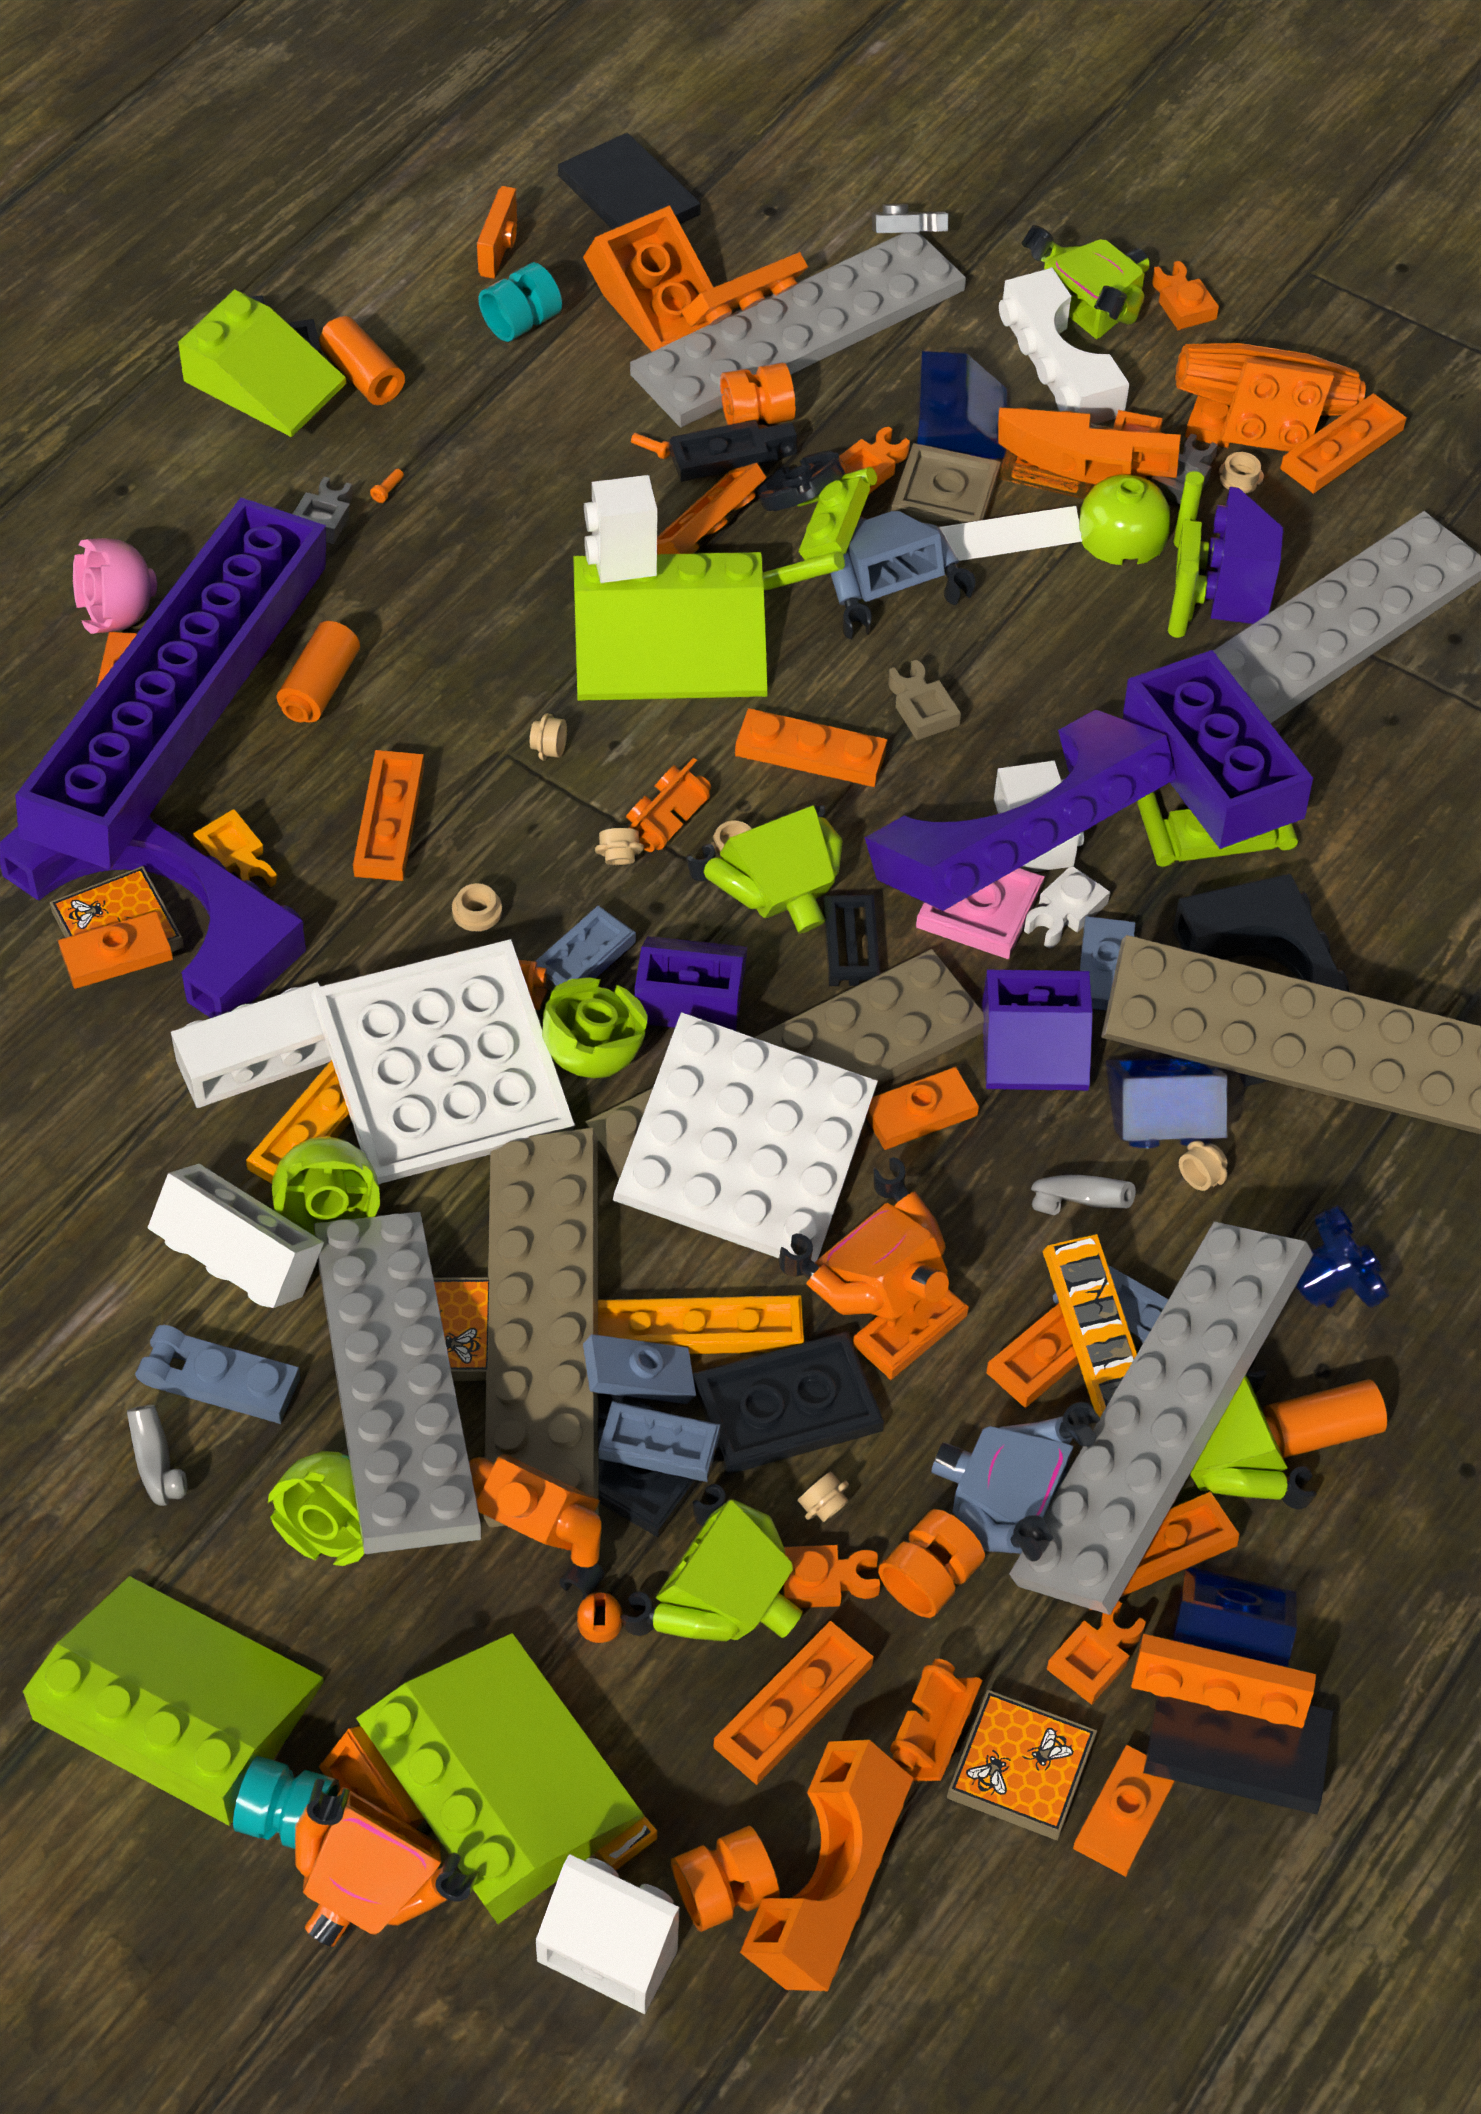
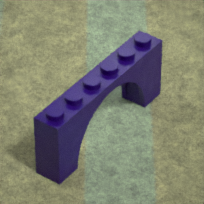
[864,709,1177,911]
[0,816,306,1018]

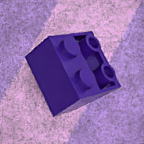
[1205,487,1283,624]
[635,936,748,1031]
[982,969,1092,1091]

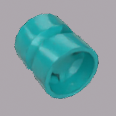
[478,262,562,342]
[233,1756,340,1849]

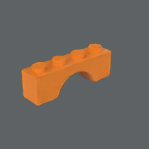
[740,1740,914,1991]

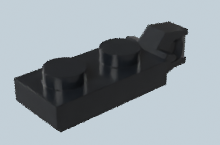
[669,420,797,482]

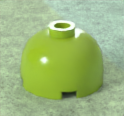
[1079,474,1170,565]
[542,977,648,1078]
[272,1136,380,1236]
[268,1451,364,1566]

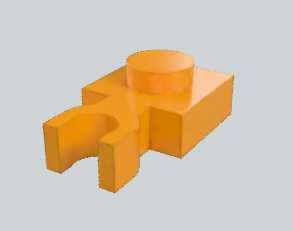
[193,809,277,887]

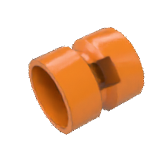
[720,362,796,425]
[878,1509,985,1618]
[671,1826,780,1932]

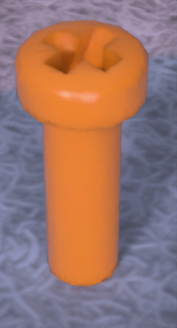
[631,433,670,459]
[370,469,404,503]

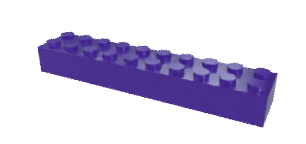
[15,498,326,870]

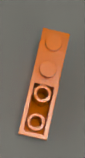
[998,407,1181,484]

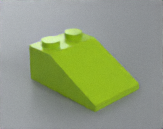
[178,289,346,437]

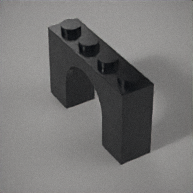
[1173,874,1349,1087]

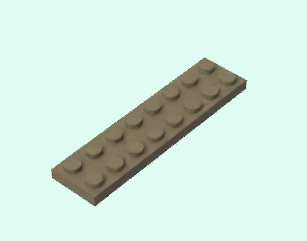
[1101,935,1481,1134]
[586,949,984,1179]
[484,1128,599,1527]

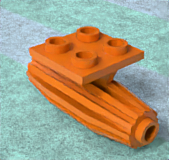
[1175,343,1366,452]

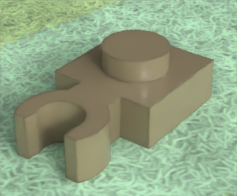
[888,660,961,740]

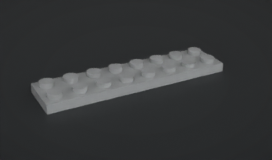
[630,232,966,428]
[1213,511,1481,724]
[314,1212,481,1554]
[1009,1222,1313,1615]

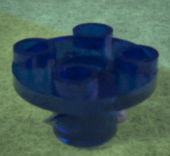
[1296,1205,1390,1308]

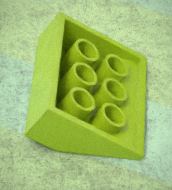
[573,552,767,701]
[23,1576,324,1826]
[356,1633,644,1924]

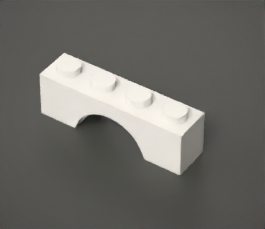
[999,268,1129,426]

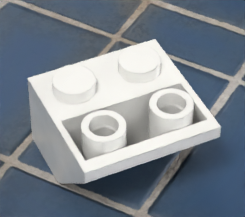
[536,1854,679,2014]

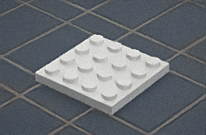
[312,939,575,1184]
[613,1012,878,1263]

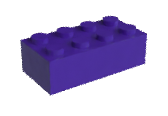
[1122,650,1313,849]

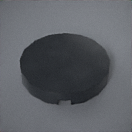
[757,451,846,511]

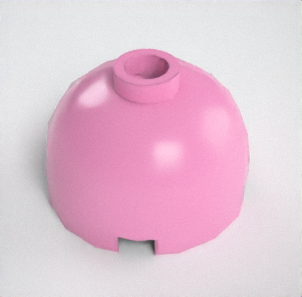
[73,538,157,634]

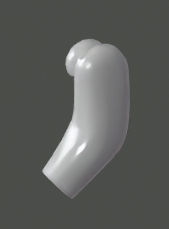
[1031,1175,1136,1215]
[127,1405,187,1506]

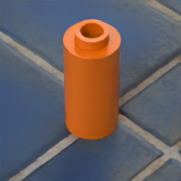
[319,316,405,405]
[277,621,360,723]
[1263,1379,1387,1458]

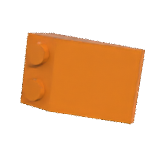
[583,205,714,352]

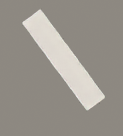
[939,506,1082,561]

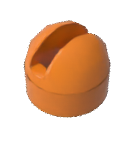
[577,1592,623,1643]

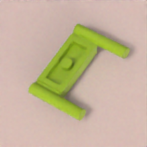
[763,467,877,591]
[1168,471,1209,638]
[1137,792,1298,867]

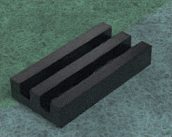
[823,895,880,986]

